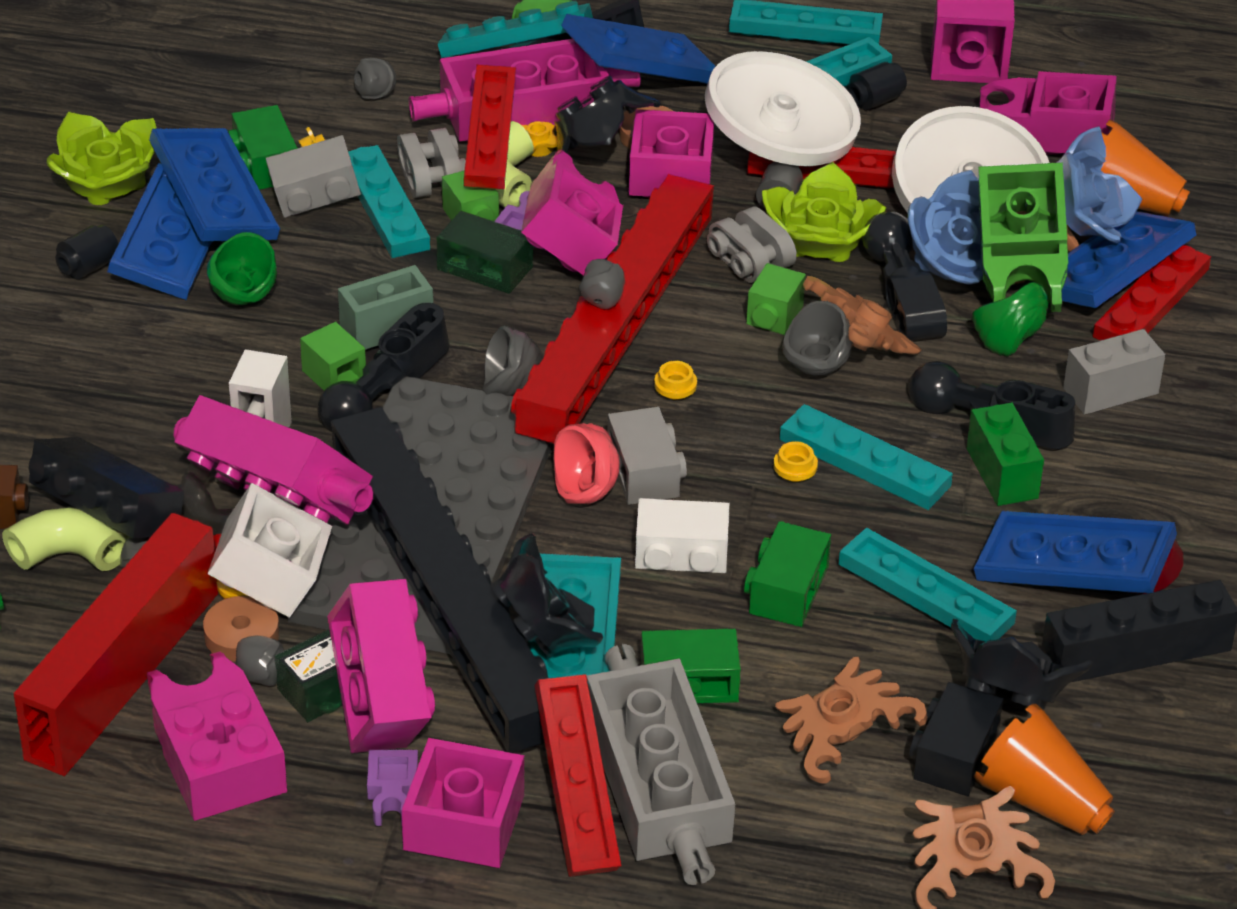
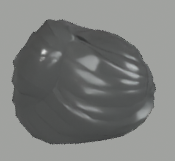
[782,301,853,376]
[482,325,544,396]

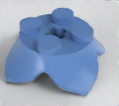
[1056,127,1142,243]
[908,170,983,284]

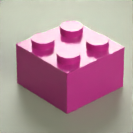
[931,0,1015,83]
[629,109,714,198]
[402,738,524,868]

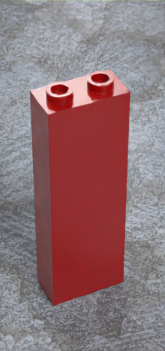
[13,512,218,777]

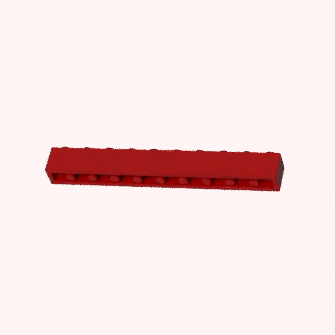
[511,174,714,443]

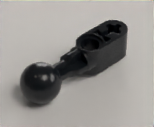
[862,211,947,341]
[317,303,450,432]
[908,361,1075,449]

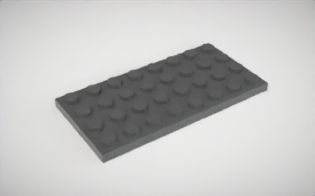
[288,377,554,654]

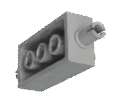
[586,644,736,885]

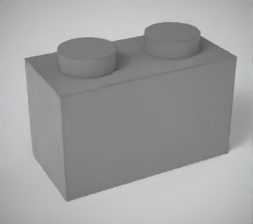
[266,135,361,217]
[1063,329,1166,415]
[607,407,687,505]

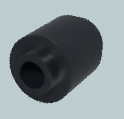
[848,62,907,110]
[55,225,118,279]

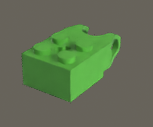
[978,162,1068,312]

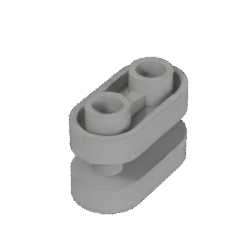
[397,128,466,198]
[707,206,797,283]

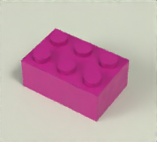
[327,579,435,753]

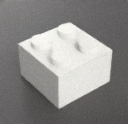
[208,483,332,618]

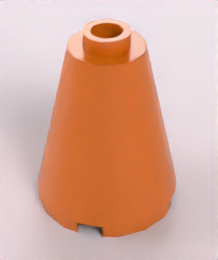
[1101,119,1190,216]
[974,704,1115,835]

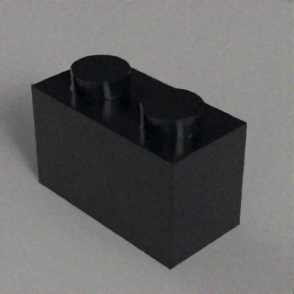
[909,682,1004,797]

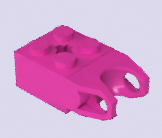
[980,71,1117,155]
[521,150,623,276]
[147,651,287,821]

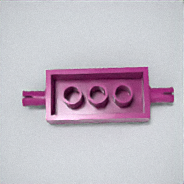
[409,39,641,142]
[173,395,373,525]

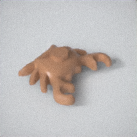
[803,276,922,354]
[775,657,928,784]
[912,786,1055,909]

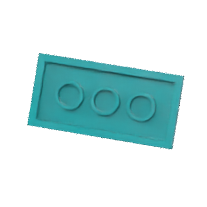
[528,554,621,678]

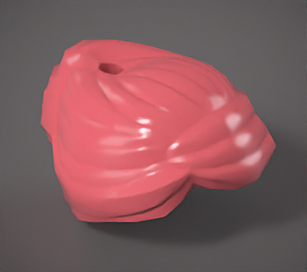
[554,423,620,504]

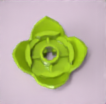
[47,112,157,205]
[762,162,886,262]

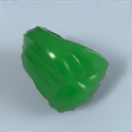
[207,232,277,305]
[972,282,1048,357]

